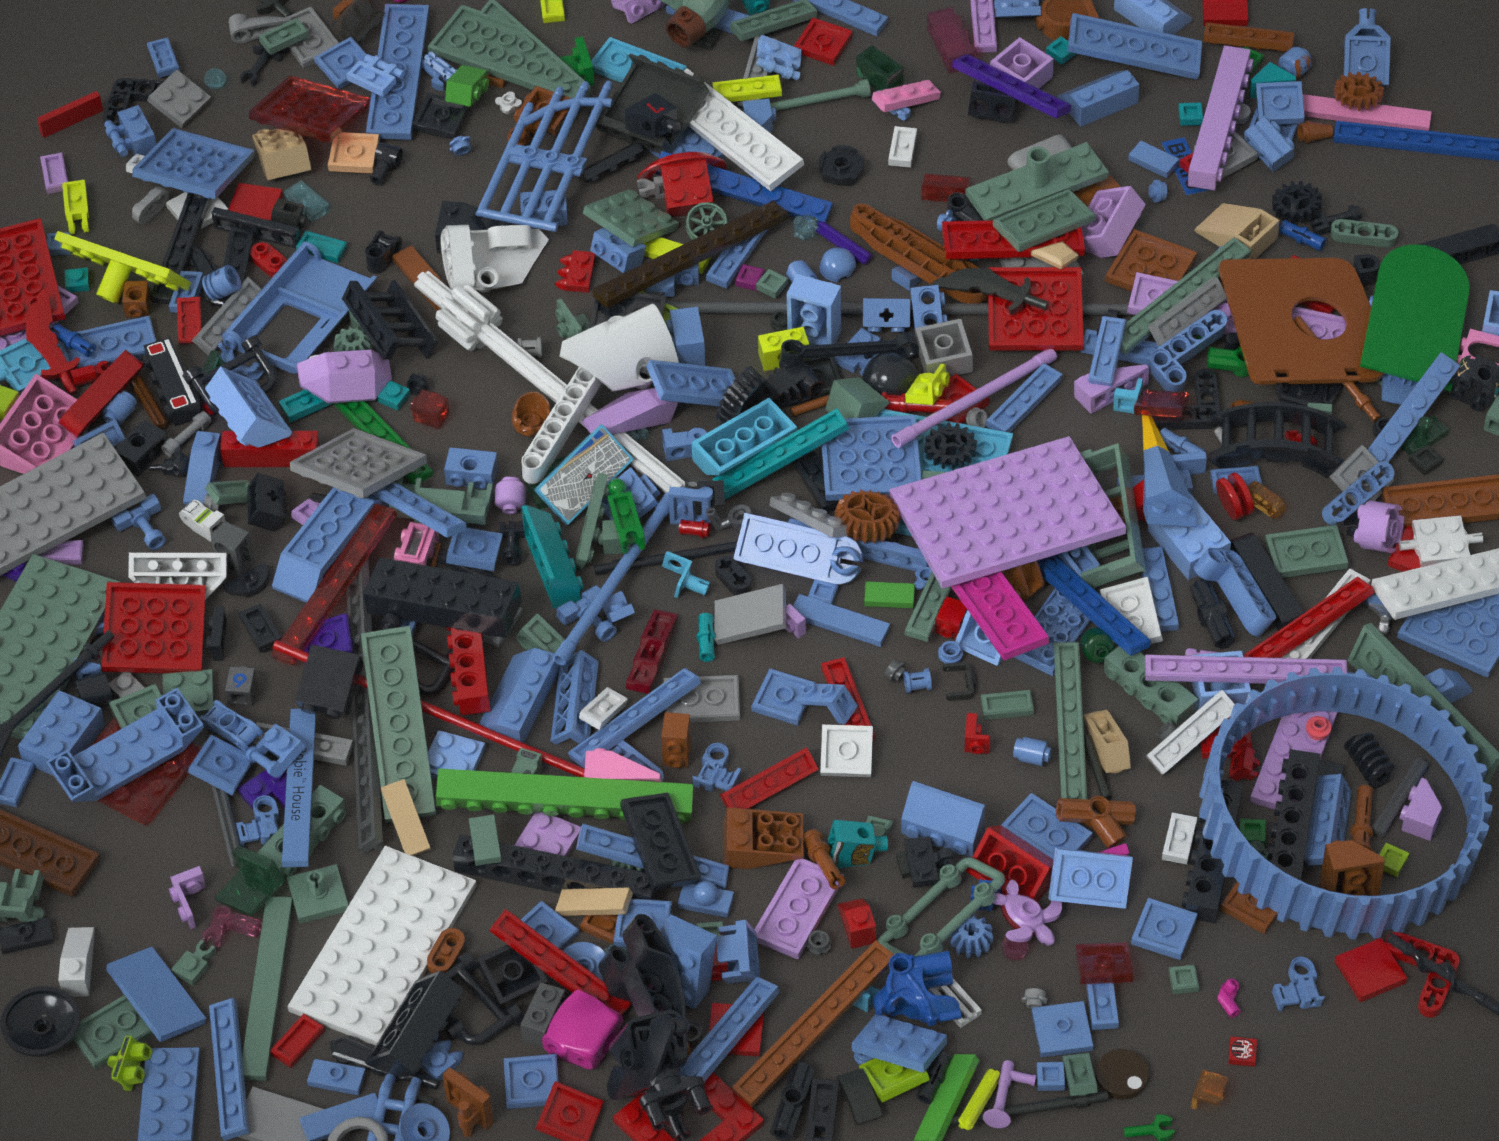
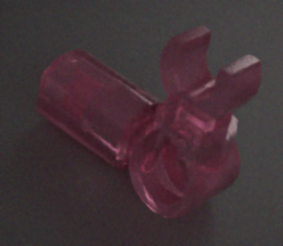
[202,906,262,948]

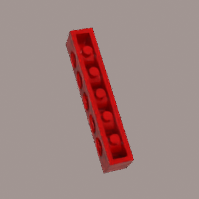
[446,627,491,715]

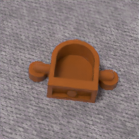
[1036,0,1100,40]

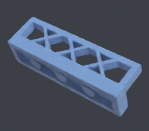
[550,650,599,745]
[1304,774,1352,866]

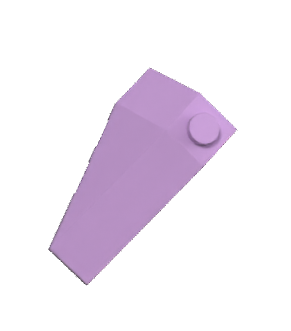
[582,388,678,434]

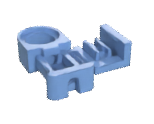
[692,743,741,792]
[236,795,279,848]
[1272,957,1325,1011]

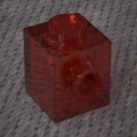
[410,389,449,429]

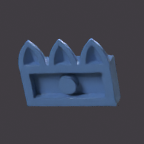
[421,1033,463,1081]

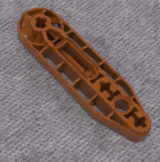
[849,203,988,304]

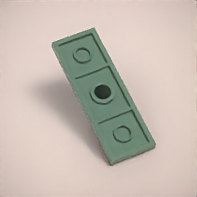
[966,142,1109,221]

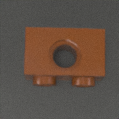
[661,712,692,768]

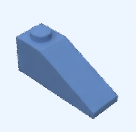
[183,431,222,505]

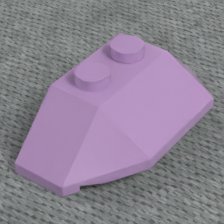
[296,350,392,403]

